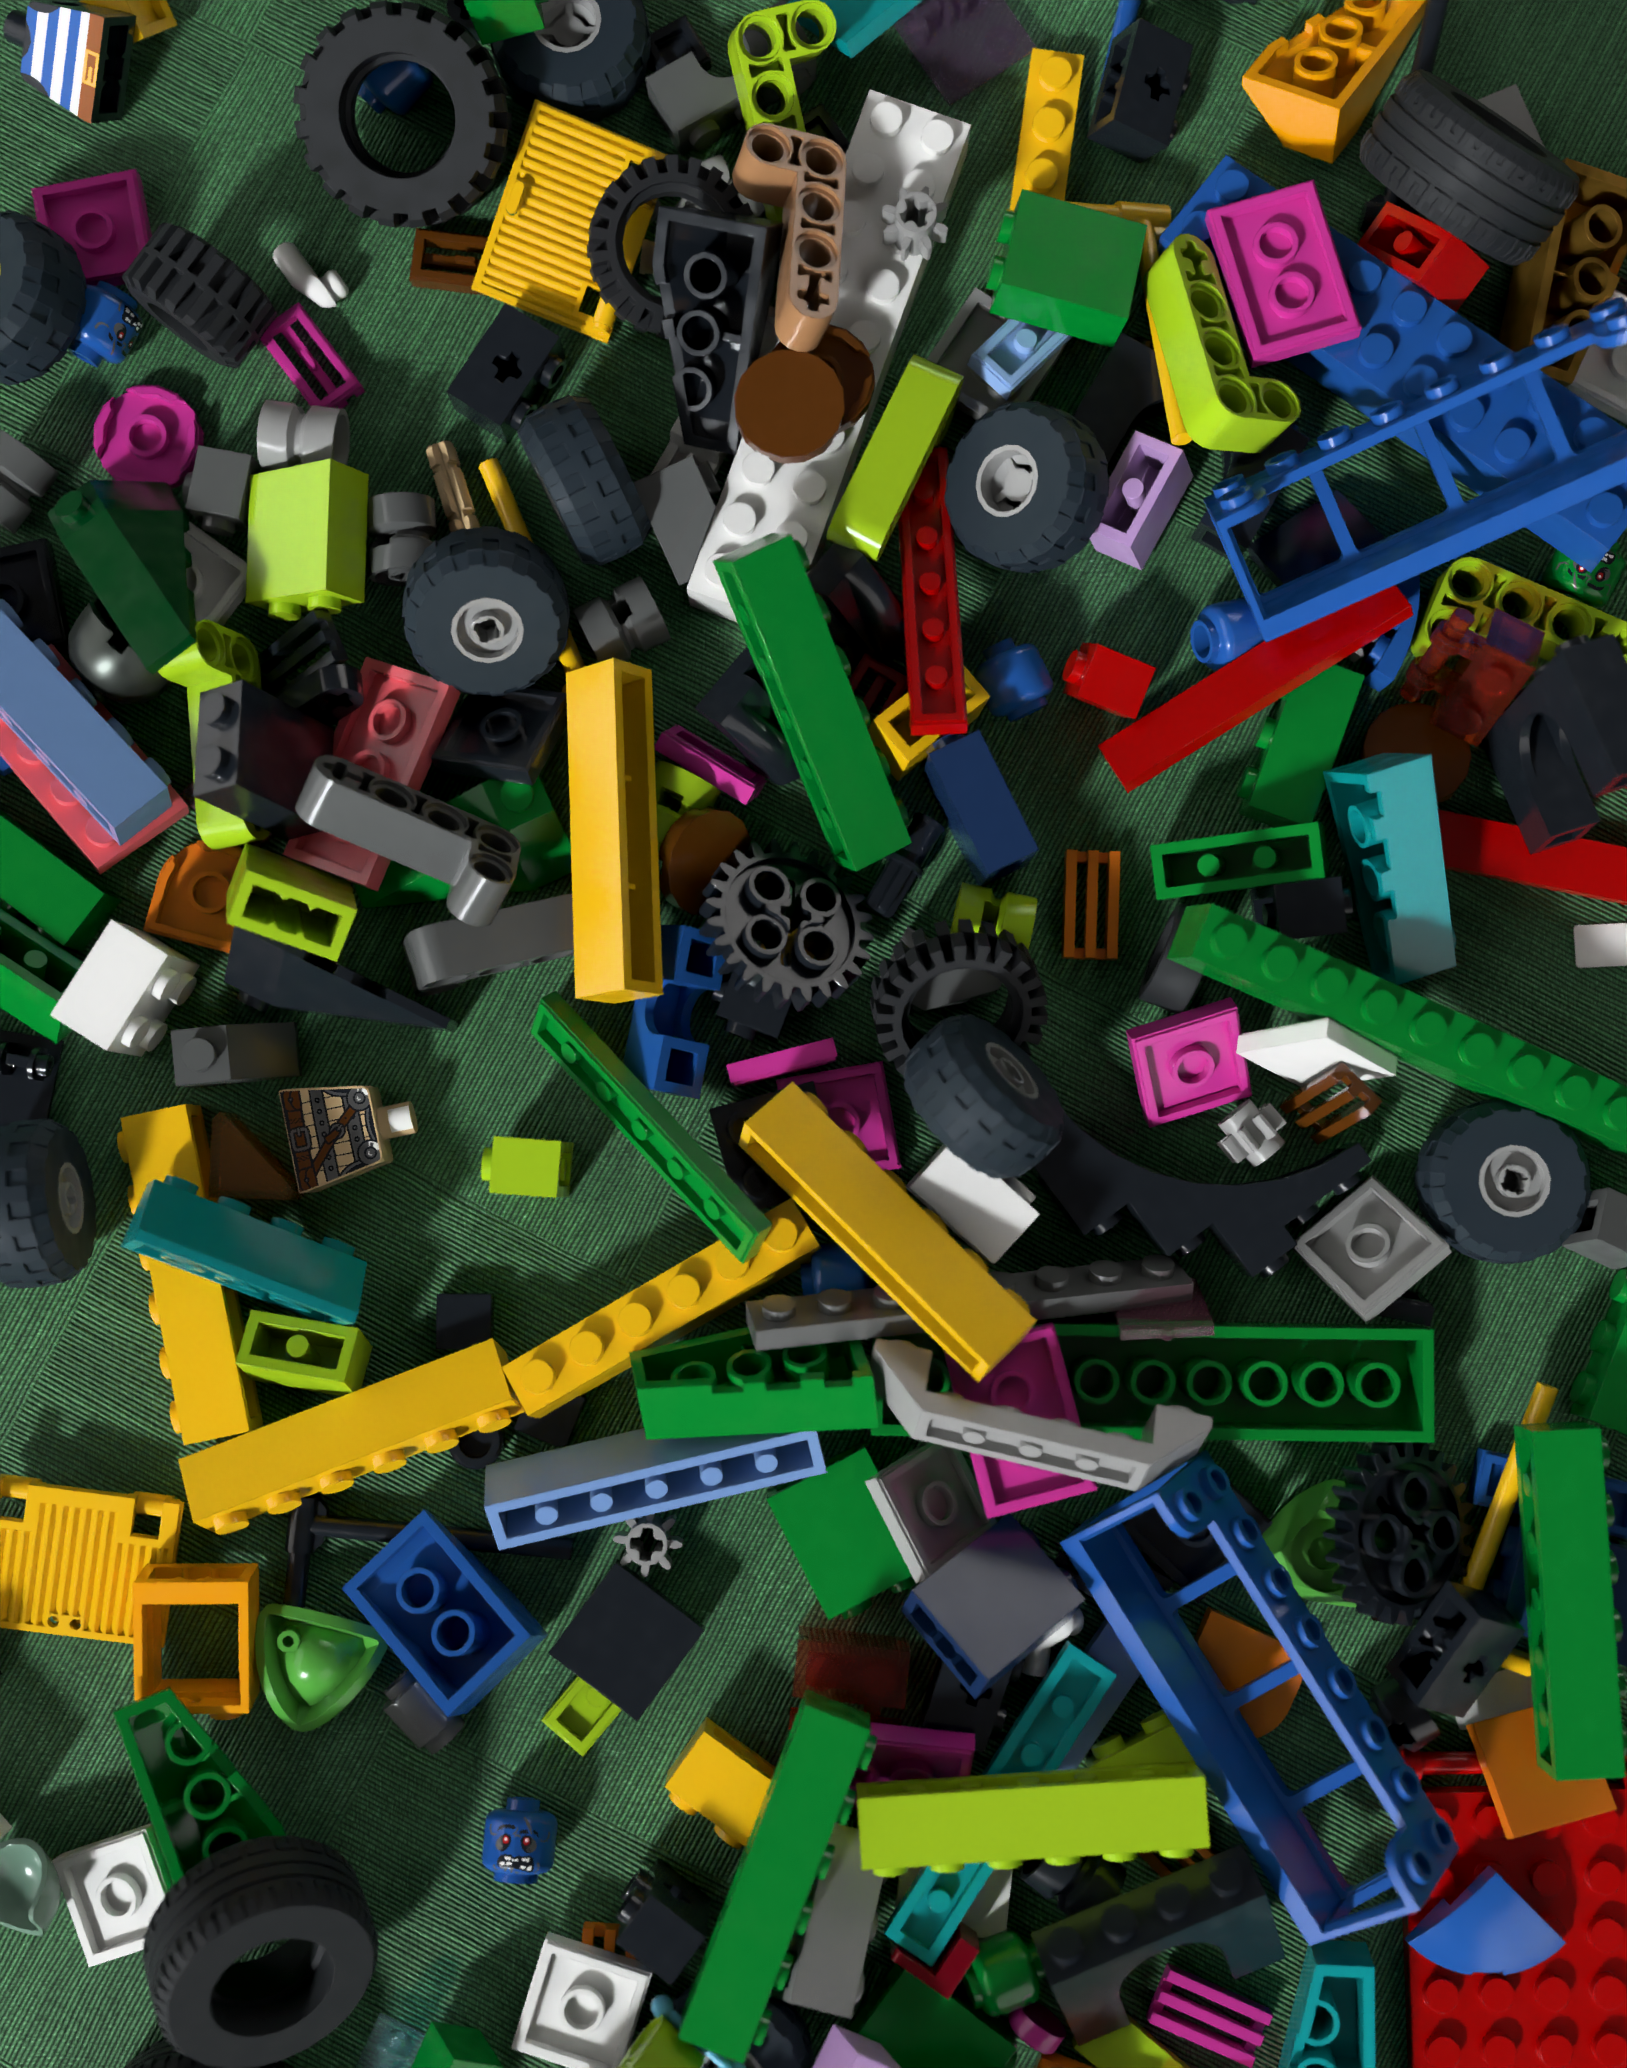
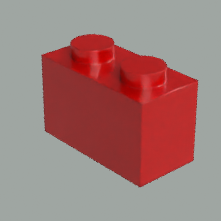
[1357,201,1489,312]

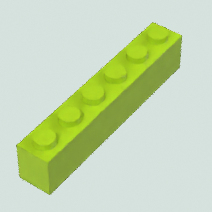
[856,1761,1210,1877]

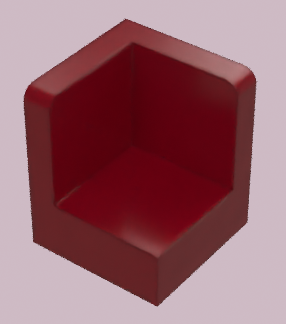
[890,1921,980,1999]

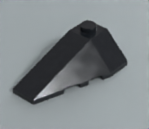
[652,206,783,455]
[224,926,459,1033]

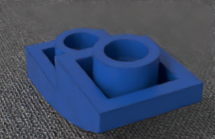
[1363,574,1420,692]

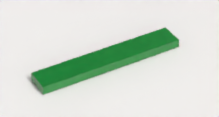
[530,991,773,1264]

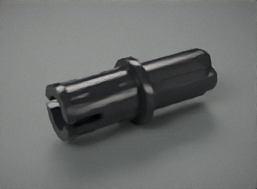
[865,812,945,918]

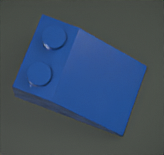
[342,1509,548,1717]

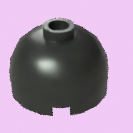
[67,598,172,704]

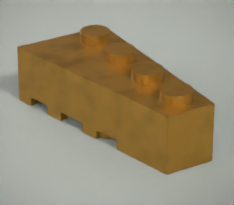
[1498,158,1627,387]

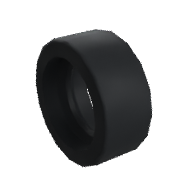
[1139,903,1203,1014]

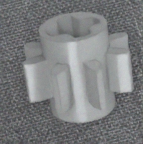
[882,186,948,261]
[1217,1099,1287,1167]
[613,1513,684,1577]

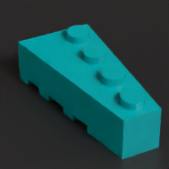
[1323,753,1457,985]
[1278,1940,1376,2068]

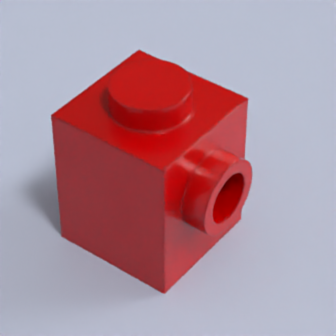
[1062,643,1156,719]

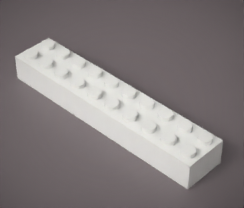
[686,89,971,623]

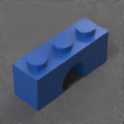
[623,925,725,1099]

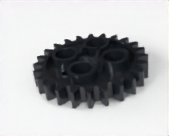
[698,839,874,1012]
[1323,1442,1475,1626]

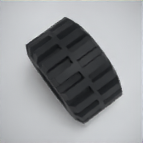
[122,223,277,369]

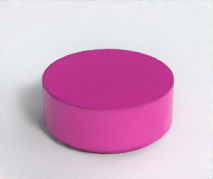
[1008,2001,1066,2054]

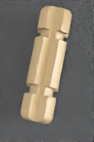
[426,441,480,532]

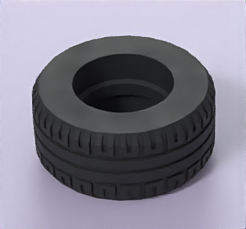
[1360,69,1580,266]
[143,1835,379,2068]

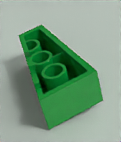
[629,1327,879,1440]

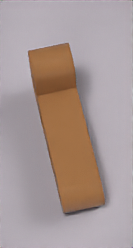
[732,123,847,352]

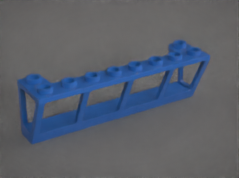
[1203,297,1627,642]
[1060,1449,1459,1946]

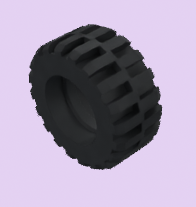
[293,0,512,228]

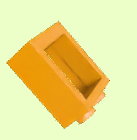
[133,1563,260,1720]

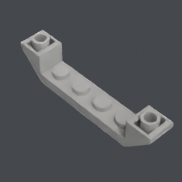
[869,1338,1213,1491]

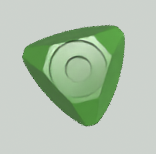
[1262,1479,1356,1608]
[255,1603,388,1732]

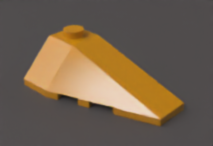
[1242,0,1427,164]

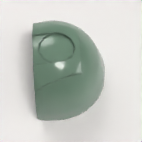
[0,1838,61,1936]

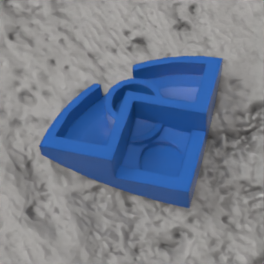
[1404,1865,1566,1975]

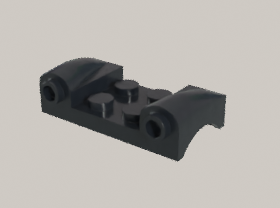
[695,543,906,785]

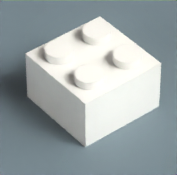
[50,919,200,1057]
[906,1144,1040,1264]

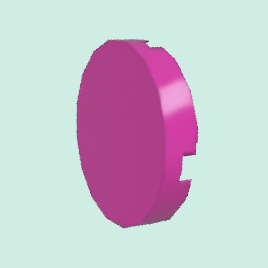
[93,385,204,489]

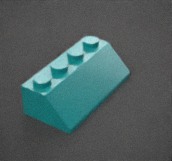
[120,1175,367,1325]

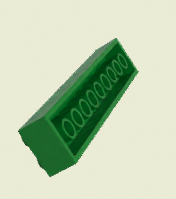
[869,1320,1435,1443]

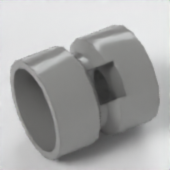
[257,399,350,471]

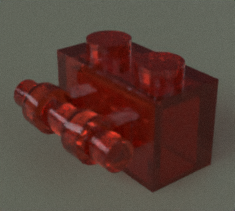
[1400,607,1545,747]
[788,1626,910,1730]

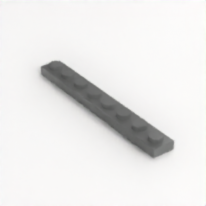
[746,1254,1194,1351]

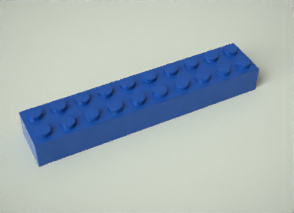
[1158,155,1627,573]

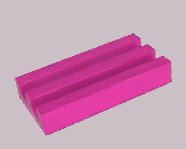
[260,302,365,408]
[654,725,767,805]
[726,1037,838,1087]
[1146,1963,1273,2068]

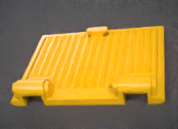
[471,99,667,344]
[0,1474,185,1648]

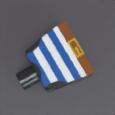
[3,0,137,124]

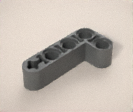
[295,755,521,927]
[401,893,574,997]

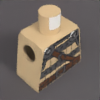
[279,1086,418,1194]

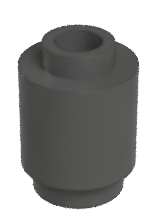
[382,1669,465,1755]

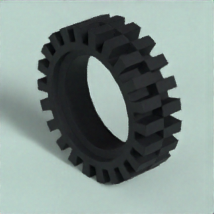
[587,155,753,338]
[870,919,1048,1075]

